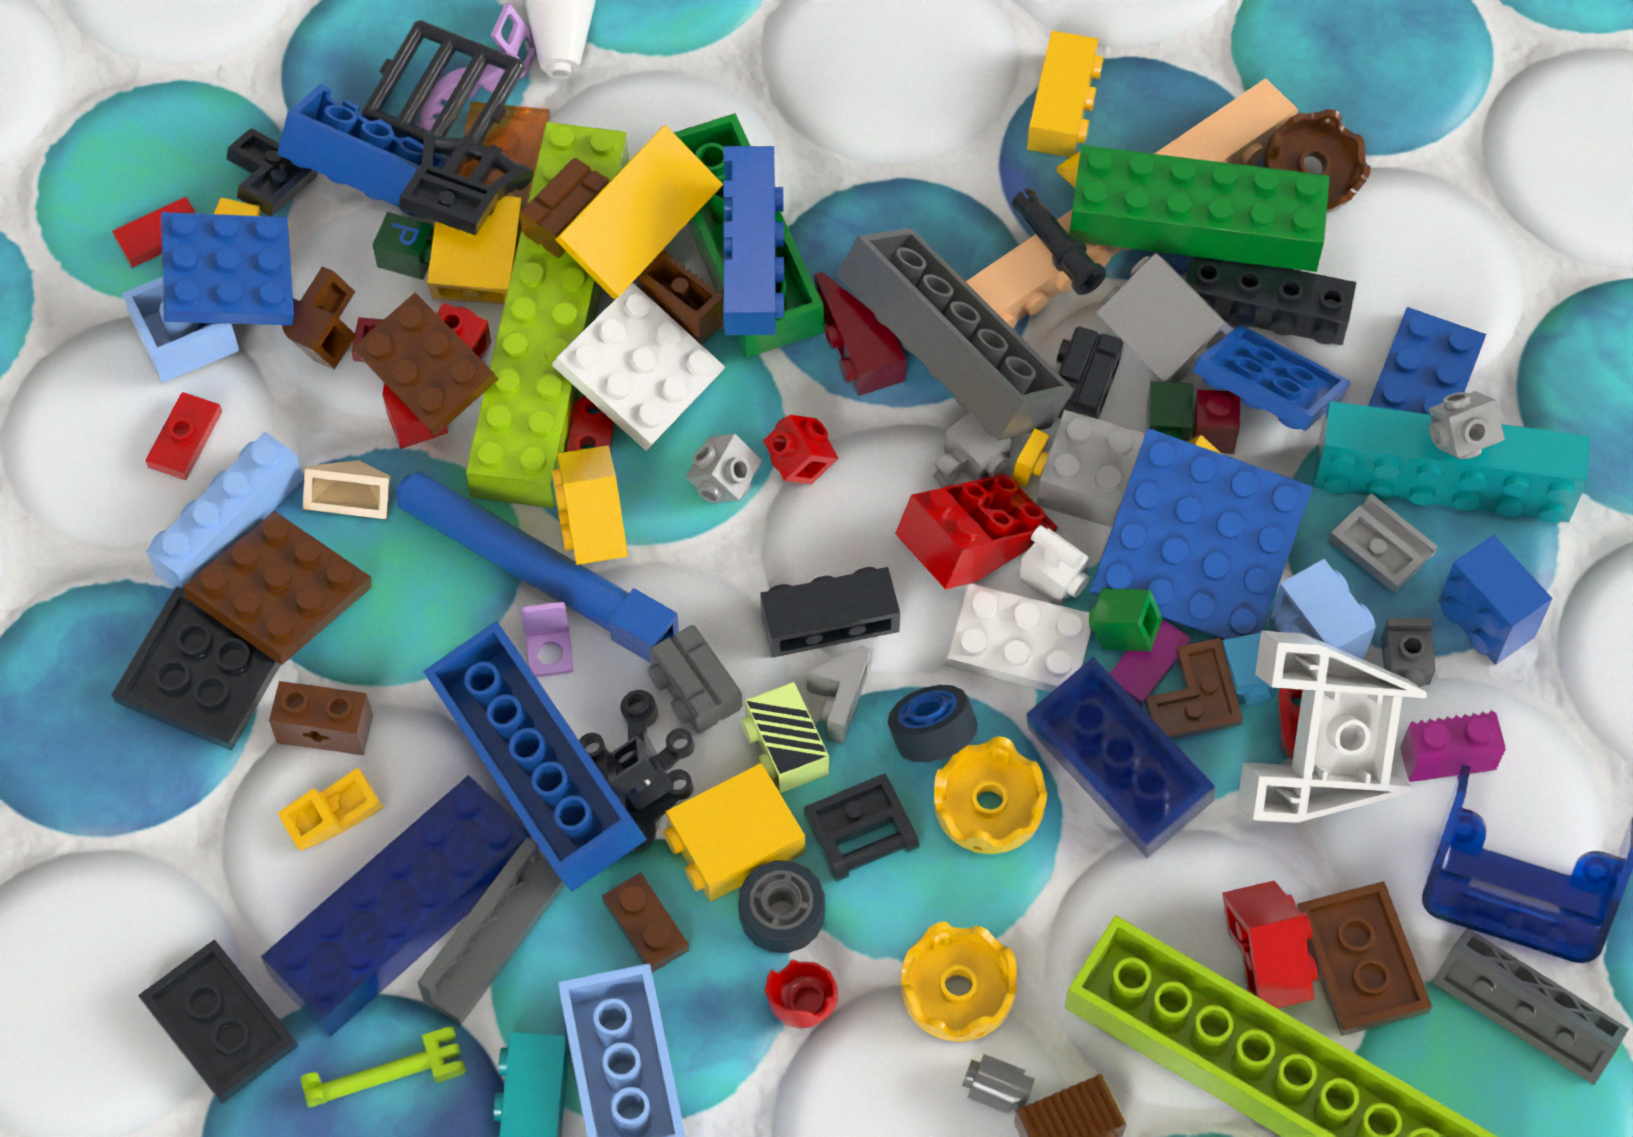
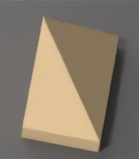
[303,460,391,519]

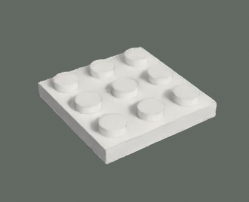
[552,282,725,451]

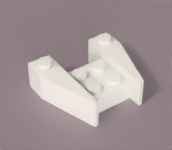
[1237,631,1427,823]

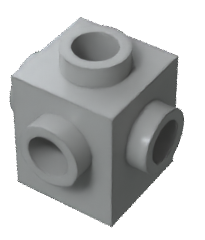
[1429,391,1504,459]
[686,433,762,504]

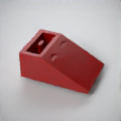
[895,473,1058,590]

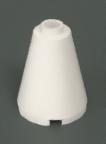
[523,0,596,79]

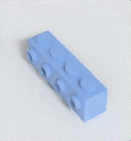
[146,432,304,589]

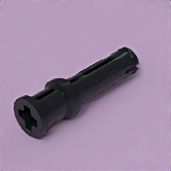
[1012,188,1107,295]

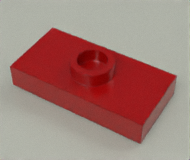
[145,392,222,480]

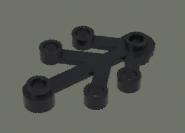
[580,690,695,852]

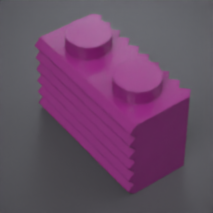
[1400,710,1506,782]

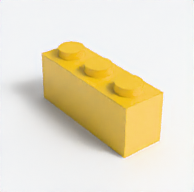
[1027,30,1104,158]

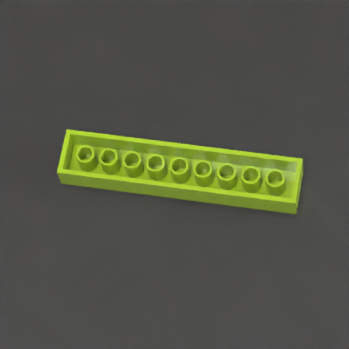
[466,122,629,508]
[1064,915,1498,1137]

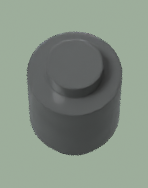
[962,1054,1035,1114]

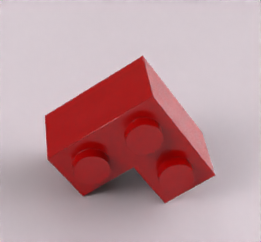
[1222,880,1318,1009]

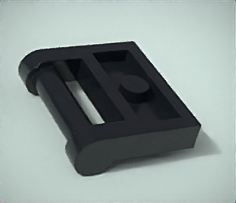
[804,773,919,882]

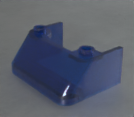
[1422,764,1633,963]

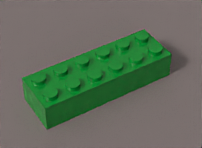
[673,113,824,358]
[1069,145,1330,272]

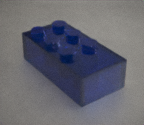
[1026,657,1215,858]

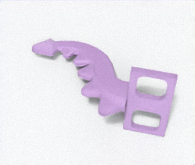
[415,3,536,131]

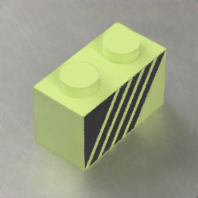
[741,682,829,794]

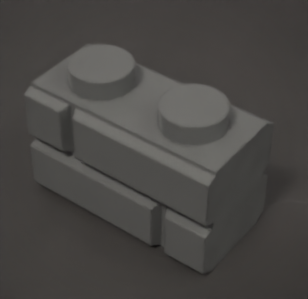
[647,625,742,733]

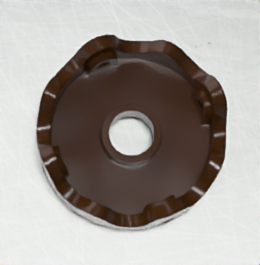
[1263,109,1371,214]

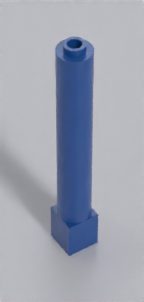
[395,471,679,663]

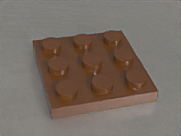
[184,511,372,665]

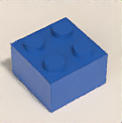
[1438,534,1553,665]

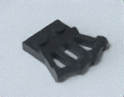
[399,131,534,236]

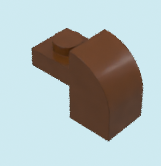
[282,266,356,370]

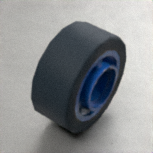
[888,685,978,763]

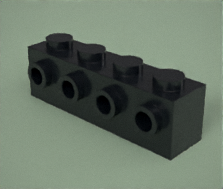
[1186,256,1357,345]

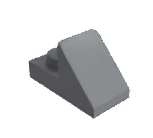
[806,646,870,744]

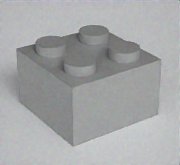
[1037,410,1145,527]

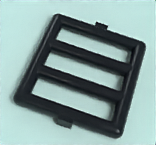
[361,20,525,163]

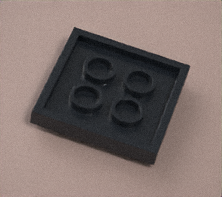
[111,586,280,751]

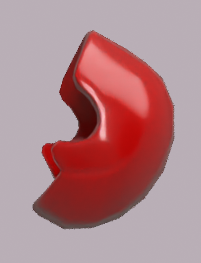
[764,959,838,1029]

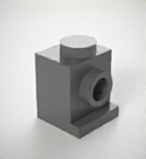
[1381,618,1436,687]

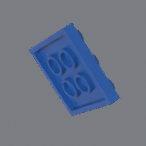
[160,212,294,325]
[1192,325,1351,431]

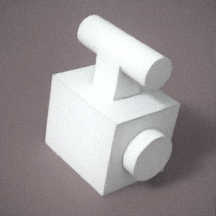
[1019,525,1090,606]

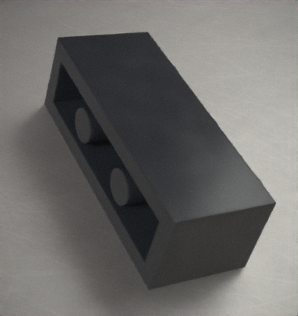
[760,567,900,658]

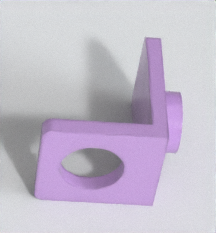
[521,602,574,677]

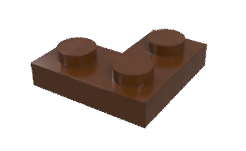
[1144,638,1243,744]

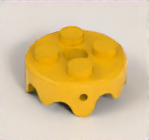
[933,737,1048,854]
[901,921,1017,1042]

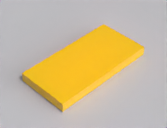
[555,125,723,299]

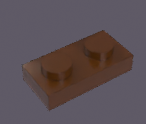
[602,872,690,973]

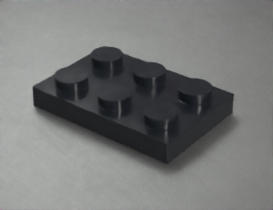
[138,939,298,1104]

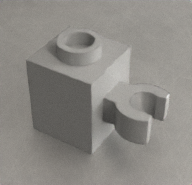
[933,412,1011,487]

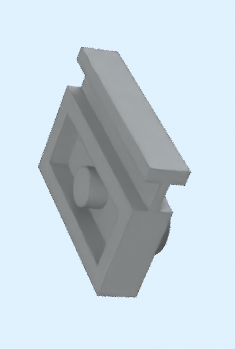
[1329,493,1438,594]

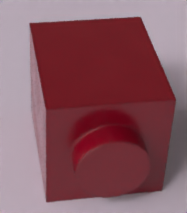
[1192,389,1240,454]

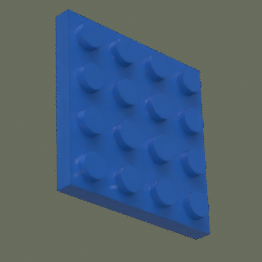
[1089,428,1313,640]

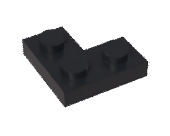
[226,128,317,216]

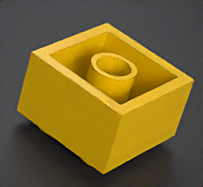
[551,445,628,565]

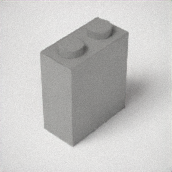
[1096,253,1233,383]

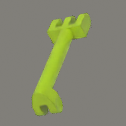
[300,1027,467,1108]

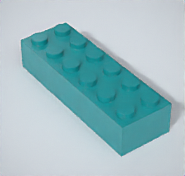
[1313,401,1590,523]

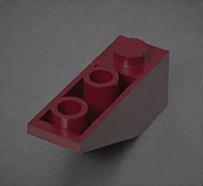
[815,272,906,396]

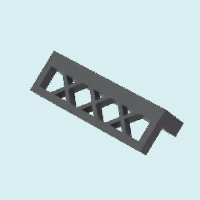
[417,837,565,1025]
[1432,928,1629,1085]

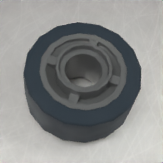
[738,860,825,953]

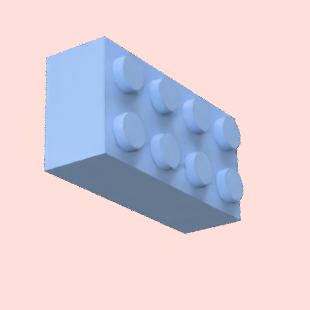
[558,963,686,1137]

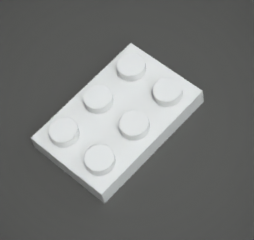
[946,583,1092,698]

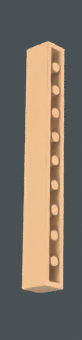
[966,78,1298,328]

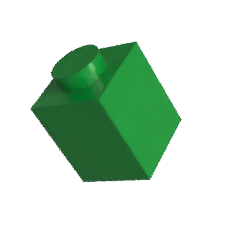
[1089,588,1163,652]

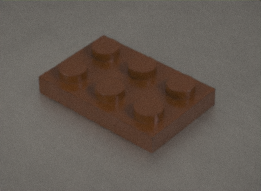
[352,292,499,436]
[1297,881,1432,1036]

